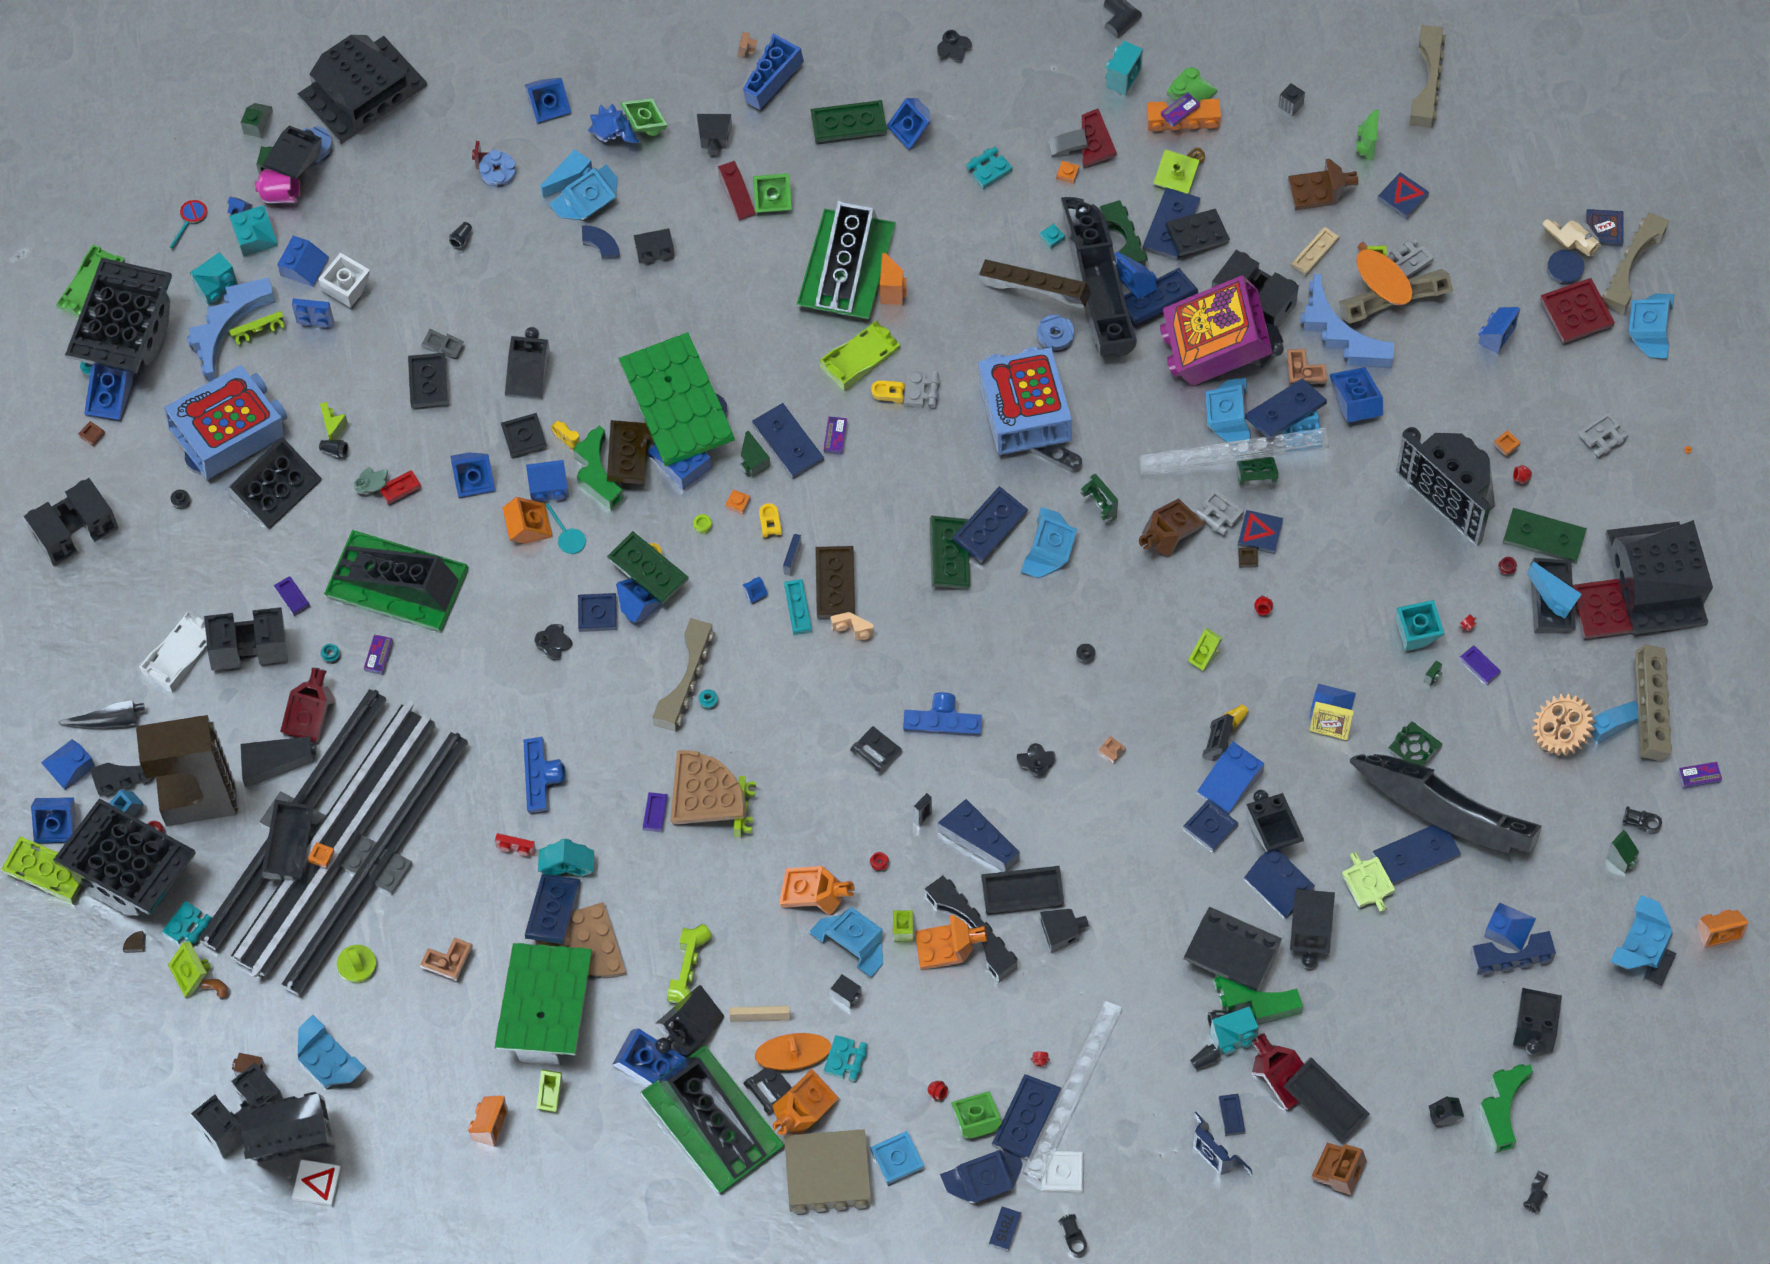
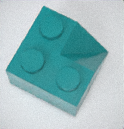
[1105,41,1143,96]
[229,205,278,257]
[190,252,238,306]
[1395,600,1445,651]
[1210,1007,1259,1055]

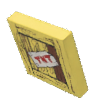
[1310,702,1354,740]

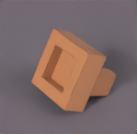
[737,32,757,57]
[1098,736,1126,764]

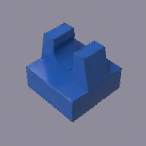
[227,196,252,214]
[743,577,768,603]

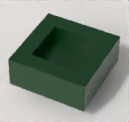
[1424,660,1443,686]

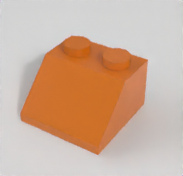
[880,253,907,305]
[502,497,553,543]
[1697,910,1749,948]
[468,1095,508,1147]

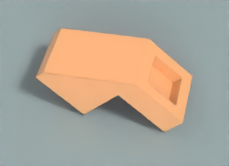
[830,612,874,640]

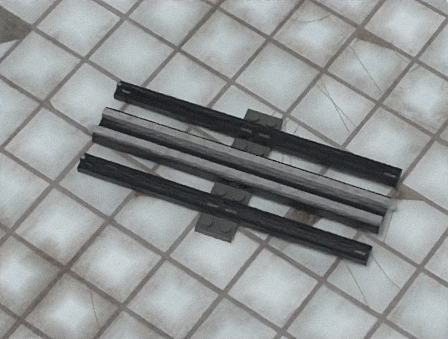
[198,689,468,996]

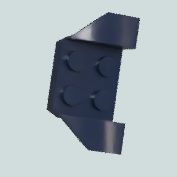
[1193,1111,1252,1175]
[940,1150,1023,1203]

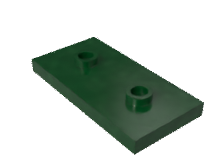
[810,100,887,143]
[1503,508,1587,564]
[929,515,970,589]
[607,531,689,605]

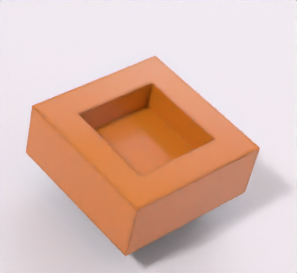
[1056,161,1079,184]
[1493,430,1521,457]
[725,489,751,514]
[308,842,335,869]

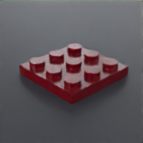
[1540,278,1615,344]
[1573,579,1633,639]

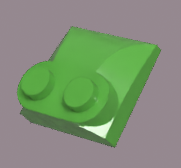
[1167,67,1218,103]
[620,98,667,136]
[1356,109,1379,160]
[753,173,792,213]
[951,1091,1002,1138]

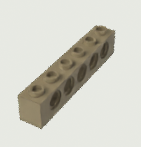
[1635,644,1672,761]

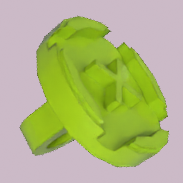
[336,944,377,984]

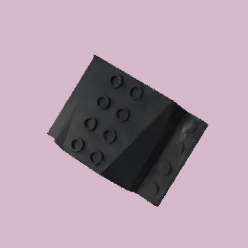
[297,35,427,144]
[65,257,172,374]
[1396,432,1495,546]
[1605,520,1713,634]
[53,798,196,915]
[239,1092,336,1163]

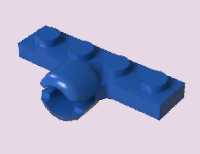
[903,692,982,735]
[523,736,566,813]

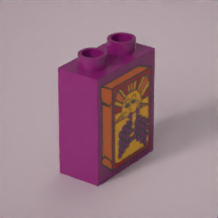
[1160,275,1273,386]

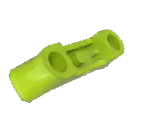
[667,924,712,1004]

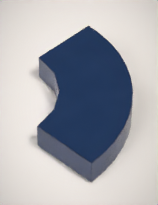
[582,225,620,259]

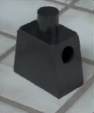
[697,114,732,155]
[1040,909,1089,953]

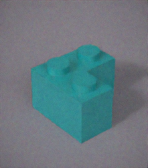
[538,839,594,877]

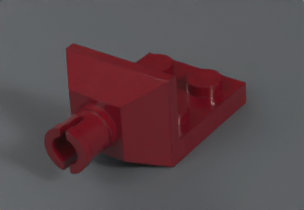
[280,667,335,742]
[1251,1033,1304,1110]

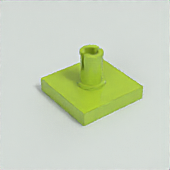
[1153,149,1200,194]
[168,941,211,997]

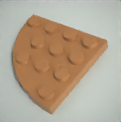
[670,750,746,825]
[534,902,626,978]

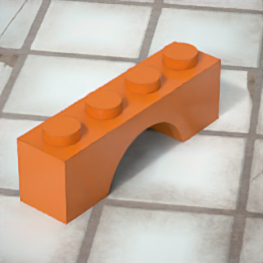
[1146,99,1221,131]

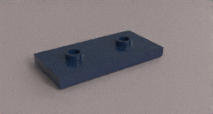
[1142,187,1201,260]
[1124,268,1198,325]
[1245,378,1327,440]
[752,403,824,478]
[952,486,1029,563]
[1372,825,1461,885]
[525,874,580,944]
[992,1074,1062,1160]

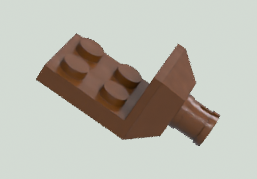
[1288,159,1359,210]
[1139,498,1205,557]

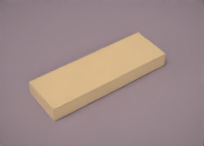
[1291,227,1339,277]
[729,1006,790,1022]

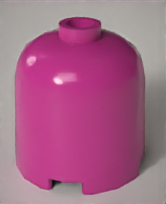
[255,169,300,203]

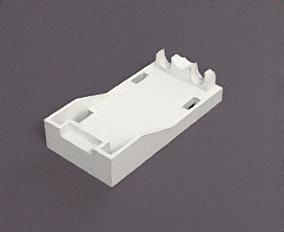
[139,612,207,692]

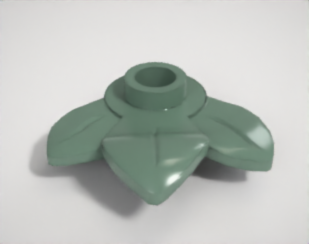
[354,467,388,494]

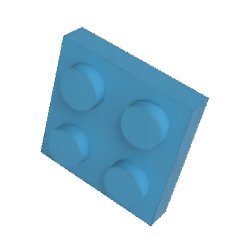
[870,1131,924,1185]

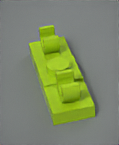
[229,311,284,345]
[734,776,756,837]

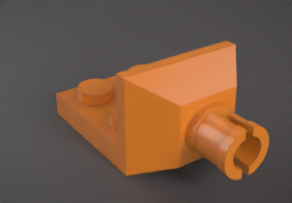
[779,866,855,915]
[915,915,988,970]
[772,1069,839,1135]

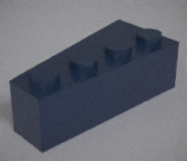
[937,799,1020,872]

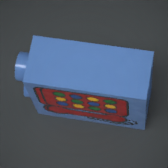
[978,347,1072,455]
[164,365,287,480]

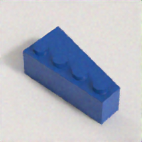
[743,33,804,110]

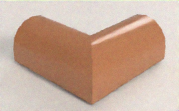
[1287,349,1327,385]
[420,937,473,981]

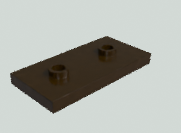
[607,420,647,484]
[815,546,855,618]

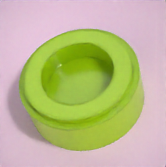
[693,514,712,534]

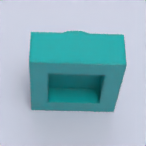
[1039,223,1065,249]

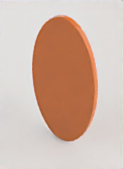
[1356,249,1412,305]
[755,1033,831,1070]

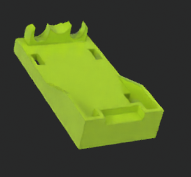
[820,320,900,391]
[1,836,82,905]

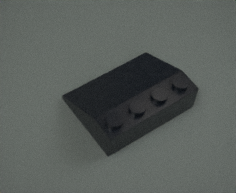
[225,437,321,529]
[1183,906,1282,991]

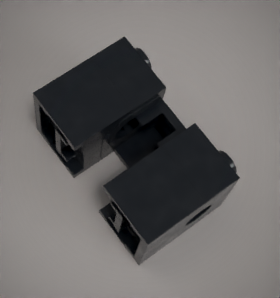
[1211,249,1299,328]
[24,478,119,566]
[204,607,288,670]
[191,1062,284,1158]

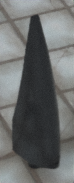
[58,700,145,728]

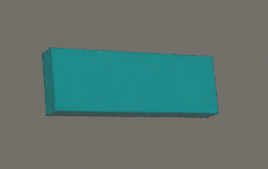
[784,579,812,635]

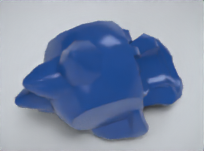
[588,104,640,143]

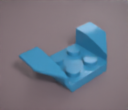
[549,164,617,220]
[1629,293,1674,359]
[1205,378,1251,446]
[1021,507,1077,578]
[1610,895,1673,969]
[808,907,883,977]
[298,1015,366,1089]

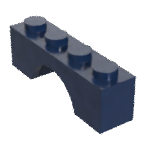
[1470,931,1556,976]

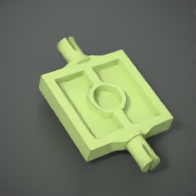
[1341,852,1395,912]

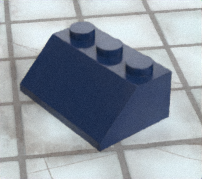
[1244,849,1315,919]

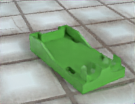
[56,244,126,318]

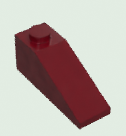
[718,160,756,221]

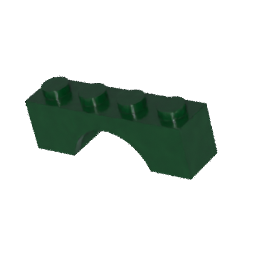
[1099,200,1148,267]

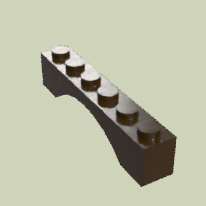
[979,259,1091,309]

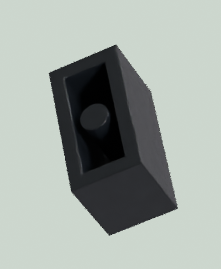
[633,228,675,263]

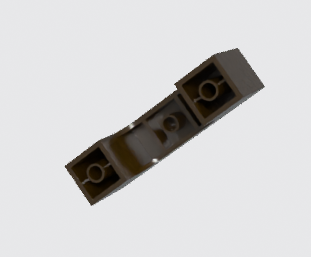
[136,715,238,826]

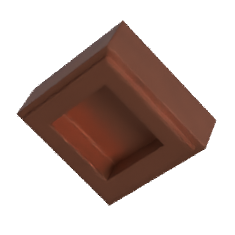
[78,421,105,446]

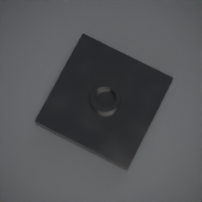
[501,413,547,457]

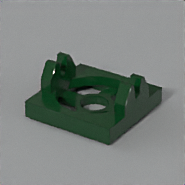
[1236,457,1278,485]
[1080,474,1118,521]
[1387,721,1443,766]

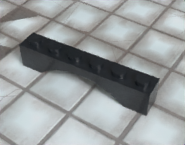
[90,762,155,796]
[924,875,1018,983]

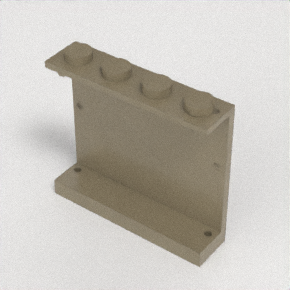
[784,1129,871,1214]

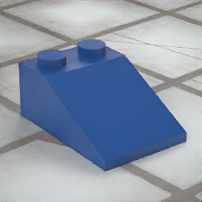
[84,364,134,420]
[1330,367,1383,422]
[646,445,711,490]
[1197,741,1265,815]
[612,1028,686,1085]

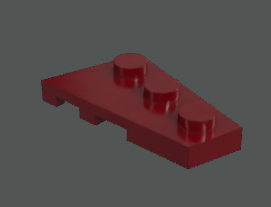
[1082,108,1118,168]

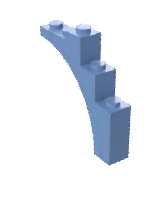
[1300,274,1394,368]
[187,278,275,382]

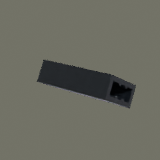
[240,736,317,787]

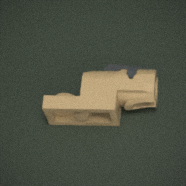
[1542,218,1601,257]

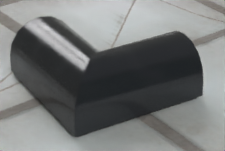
[1103,0,1142,38]

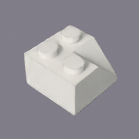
[318,253,370,308]

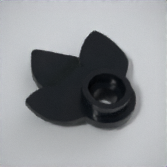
[937,30,972,61]
[534,624,573,659]
[1016,743,1056,777]

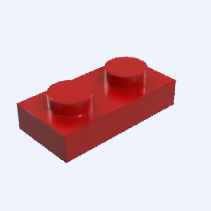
[379,470,421,504]
[495,833,536,856]

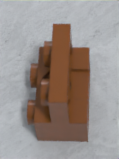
[1311,1142,1367,1195]

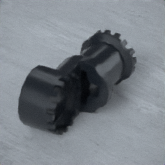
[1622,806,1662,834]
[1523,1170,1549,1214]
[1058,1214,1087,1258]

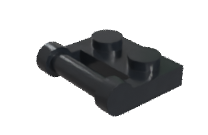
[1202,714,1234,760]
[850,726,902,774]
[743,1068,792,1115]

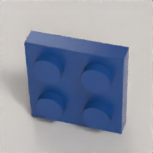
[292,298,334,328]

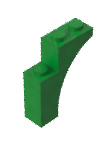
[573,425,624,511]
[1213,974,1303,1025]
[1479,1064,1533,1153]

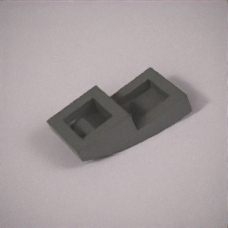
[1048,129,1087,157]
[421,329,464,358]

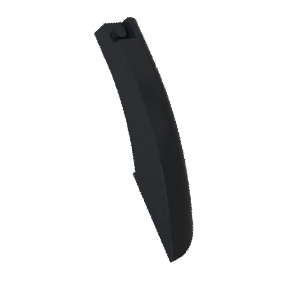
[1061,197,1137,358]
[1350,754,1542,854]

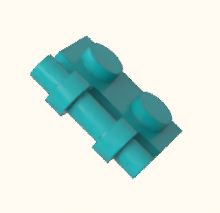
[965,146,1013,189]
[162,901,212,945]
[823,1035,868,1082]

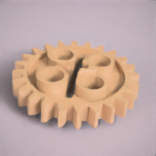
[1532,694,1596,756]

